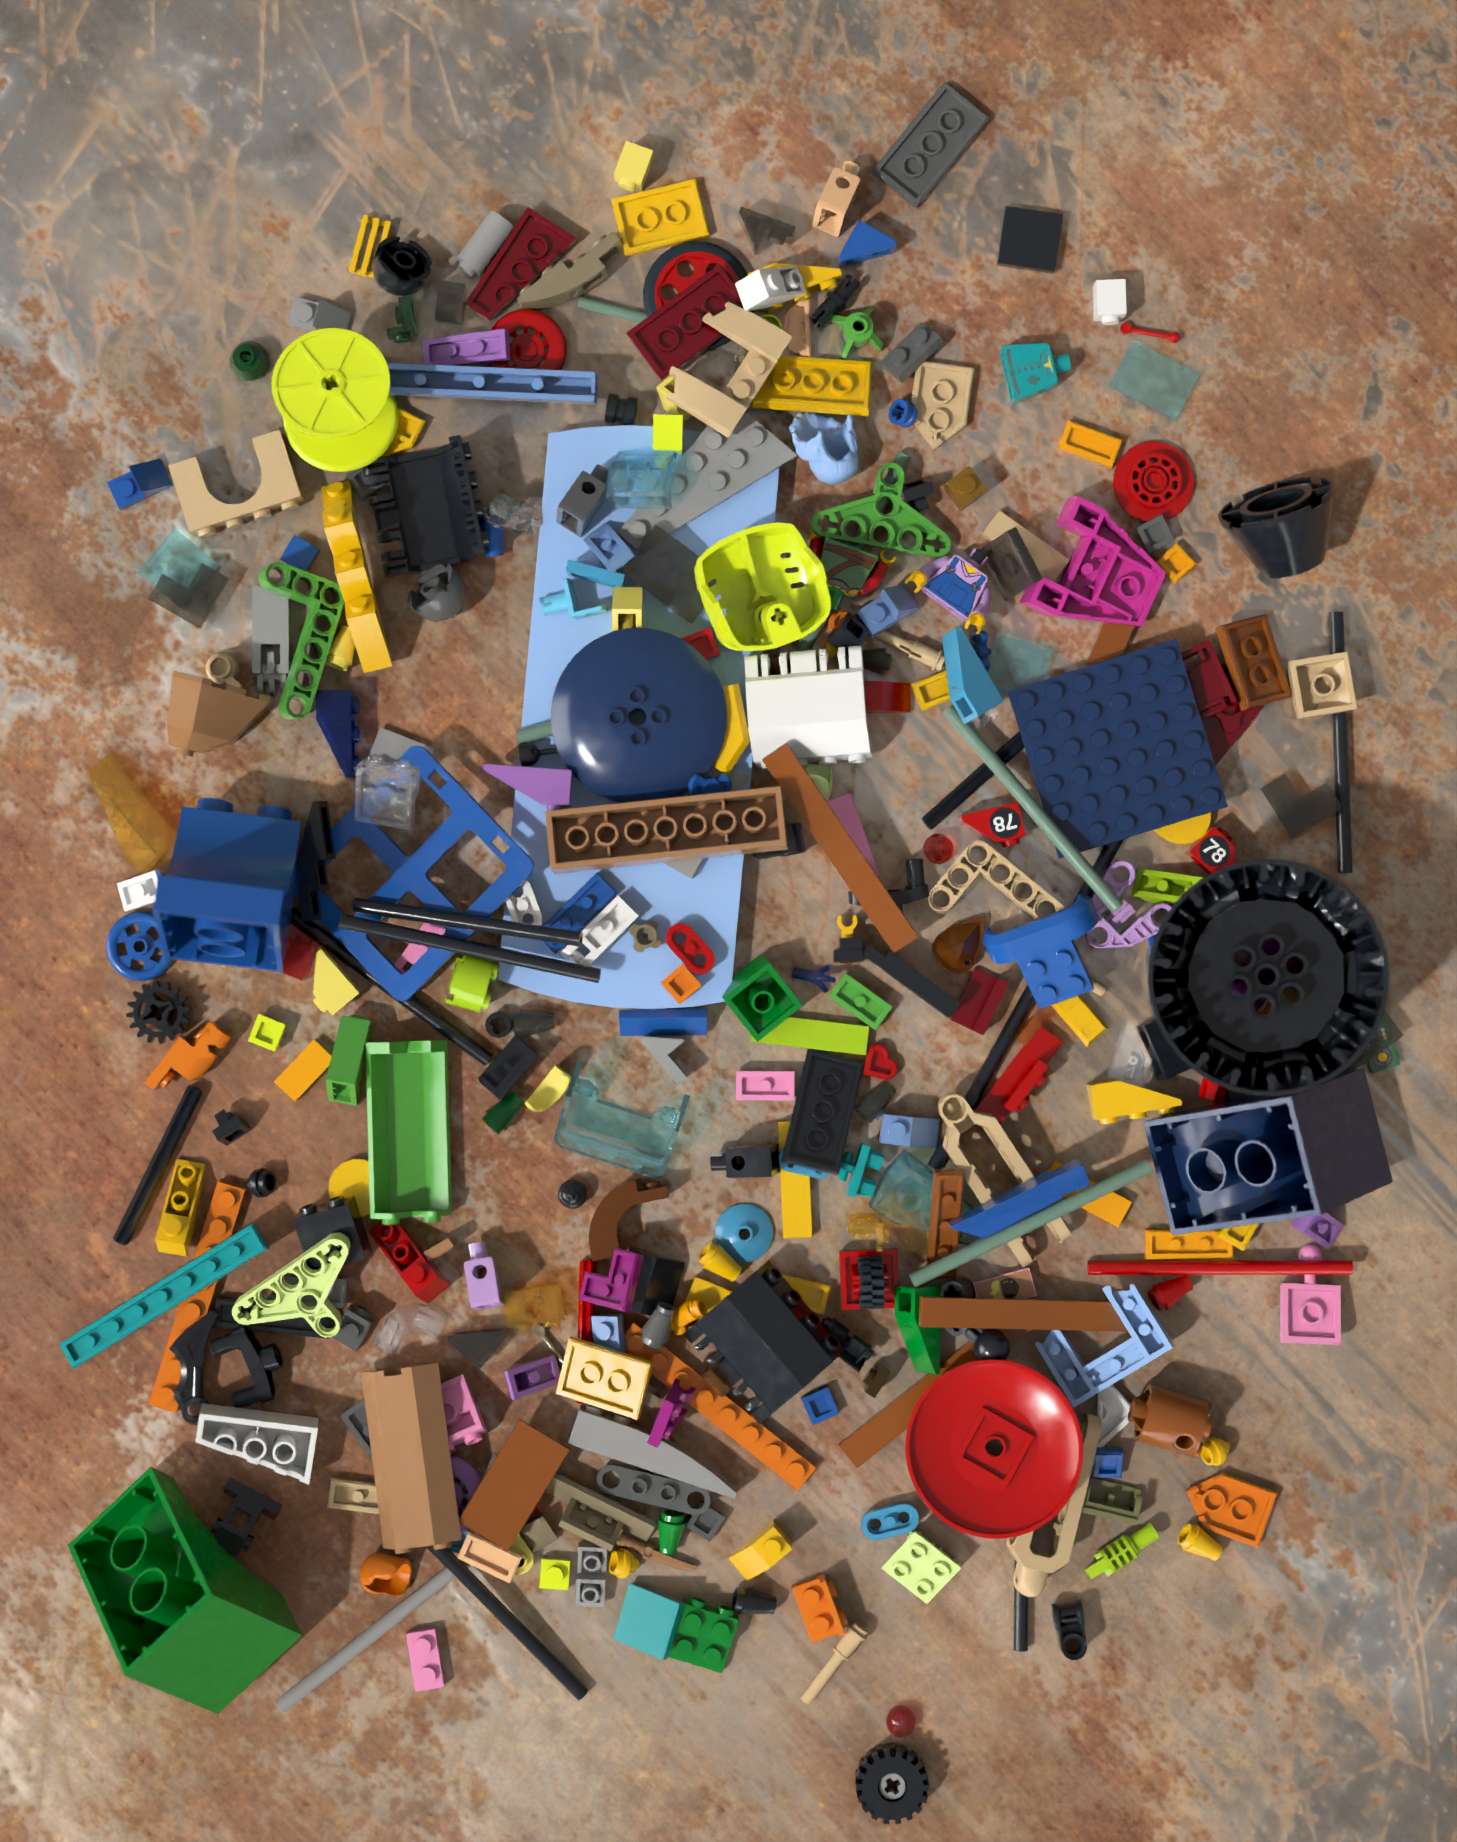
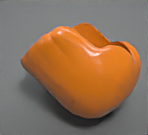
[360,1552,412,1597]

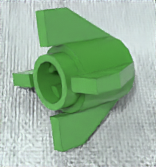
[830,306,884,360]

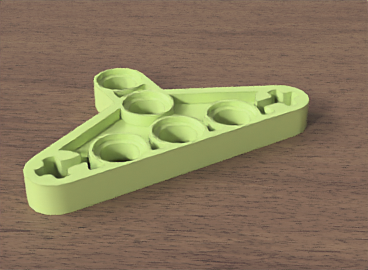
[232,1233,351,1338]

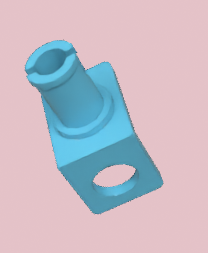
[539,578,609,620]

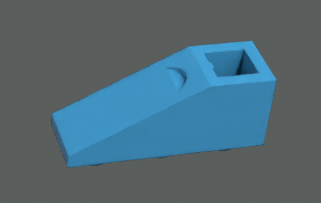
[942,626,1004,724]

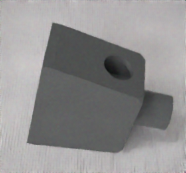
[556,464,611,538]

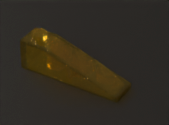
[88,753,178,875]

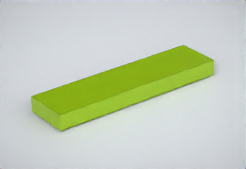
[750,1017,869,1055]

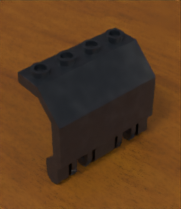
[362,435,490,578]
[683,1261,845,1424]

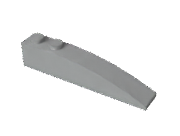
[568,1404,737,1499]

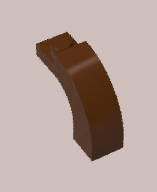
[589,1178,669,1261]

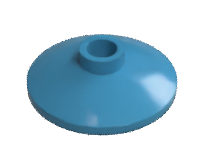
[715,1204,773,1262]

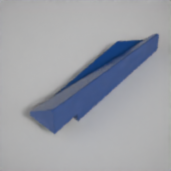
[948,1159,1090,1238]

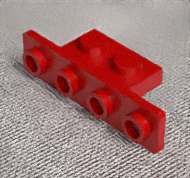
[975,1026,1062,1127]

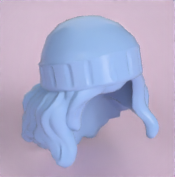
[789,412,859,485]

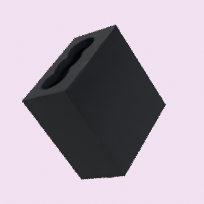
[293,1195,372,1269]

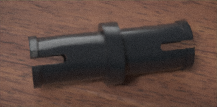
[809,274,861,329]

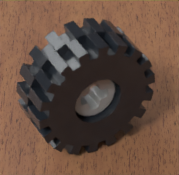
[855,1743,929,1824]

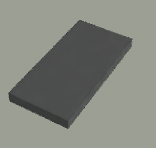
[872,81,990,209]

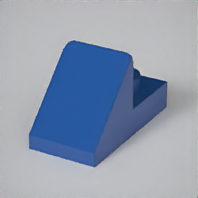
[107,459,174,510]

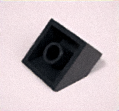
[629,1246,686,1316]

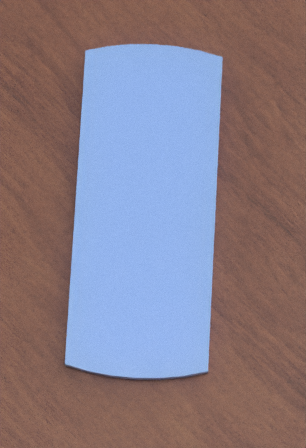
[498,425,780,1009]

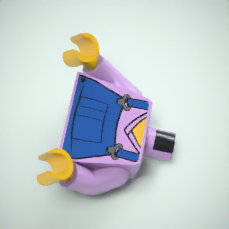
[905,548,991,634]

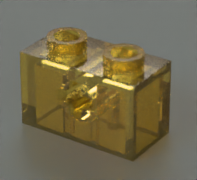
[502,1282,566,1332]

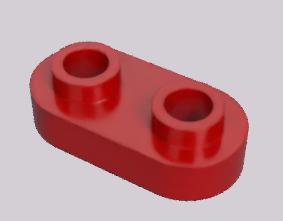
[666,923,715,974]

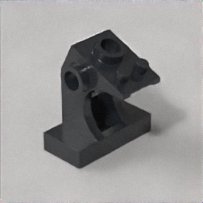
[210,1477,282,1557]

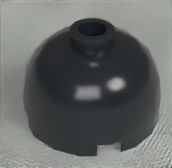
[372,237,432,297]

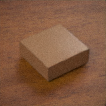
[423,1235,456,1262]

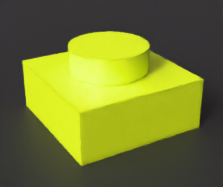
[248,1014,287,1052]
[539,1557,571,1590]

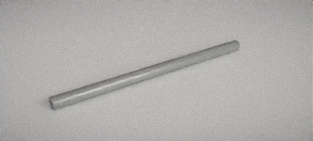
[276,1559,471,1713]

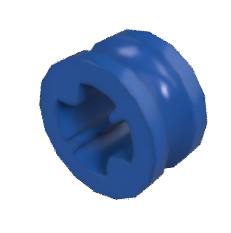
[888,399,918,428]

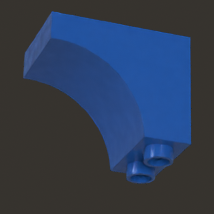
[153,798,302,973]

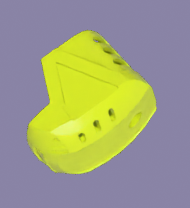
[694,523,831,651]

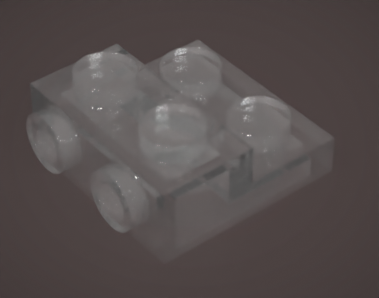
[355,755,420,830]

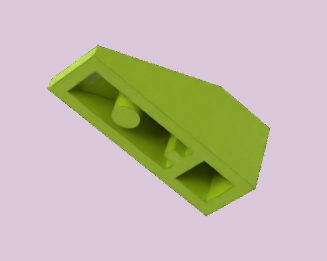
[1131,868,1204,907]

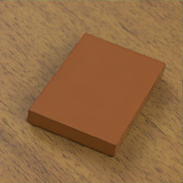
[1215,614,1292,711]

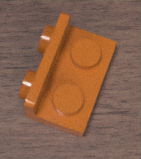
[792,1574,848,1643]

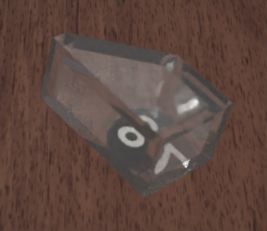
[1106,1021,1154,1088]

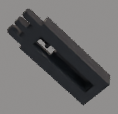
[863,947,960,1018]

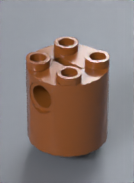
[1128,1384,1212,1458]

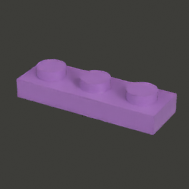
[423,329,511,366]

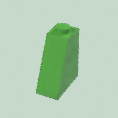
[326,1015,371,1106]

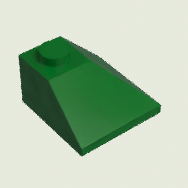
[722,954,803,1042]

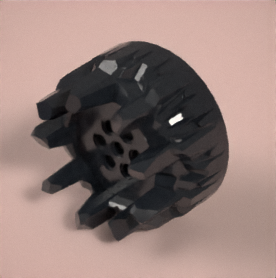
[1148,859,1389,1096]

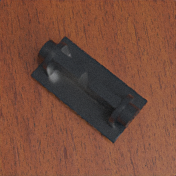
[821,1316,874,1372]

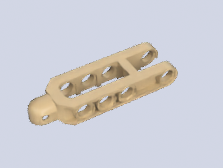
[938,1093,1072,1268]
[1006,1413,1102,1597]

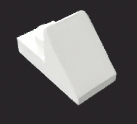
[117,869,163,912]

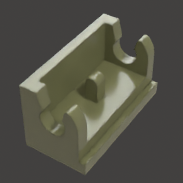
[1081,1477,1143,1525]

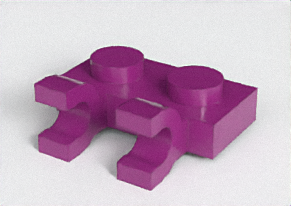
[647,1378,696,1448]

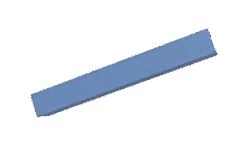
[387,363,598,404]

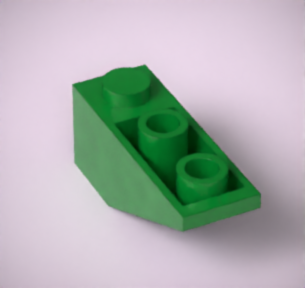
[895,1284,940,1374]

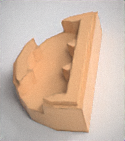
[782,299,811,357]

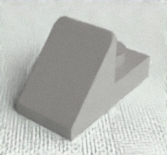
[287,296,352,332]
[640,1036,688,1085]

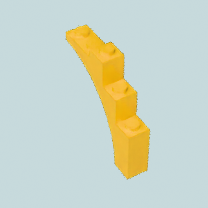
[321,481,392,673]

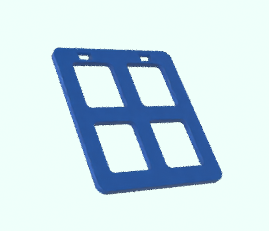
[294,746,535,1001]

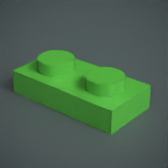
[828,973,892,1030]

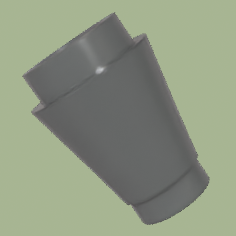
[641,1302,675,1349]

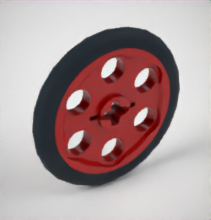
[643,241,748,351]

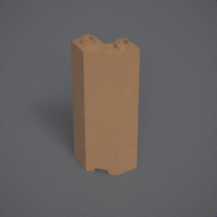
[361,1362,461,1554]

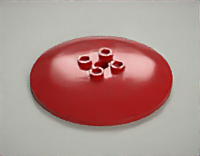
[905,1359,1083,1539]

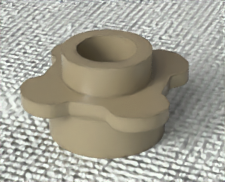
[629,920,662,952]

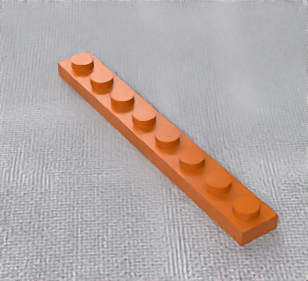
[148,1180,247,1413]
[624,1322,816,1490]

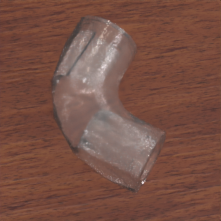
[372,1303,450,1354]

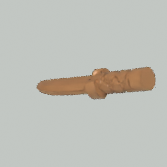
[616,1533,696,1571]

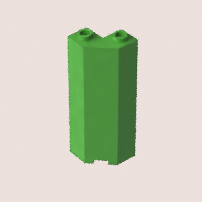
[365,1040,452,1225]

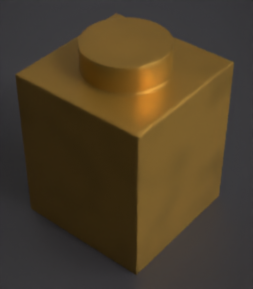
[943,465,987,512]

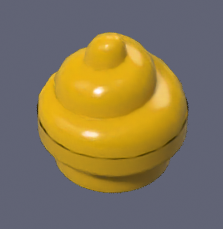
[1200,1437,1230,1466]
[609,1548,640,1579]

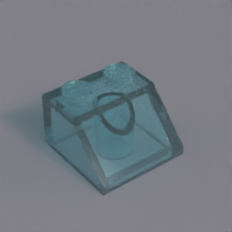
[606,451,677,509]

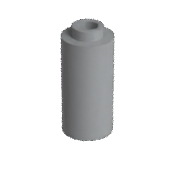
[457,210,514,277]

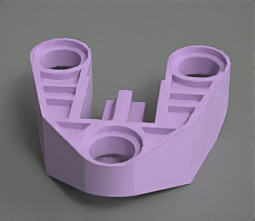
[1085,861,1171,949]

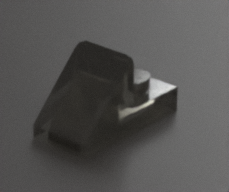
[739,207,796,255]

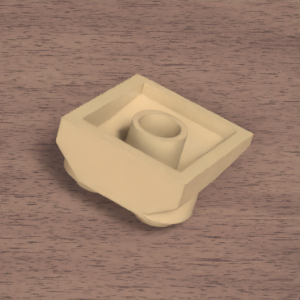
[1288,652,1357,720]

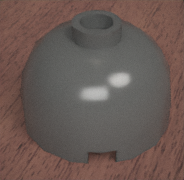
[407,564,466,622]

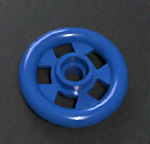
[106,912,173,981]

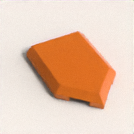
[1185,1473,1278,1548]

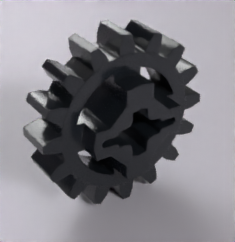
[126,981,192,1044]

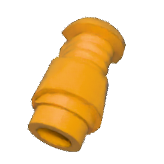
[670,1298,707,1335]

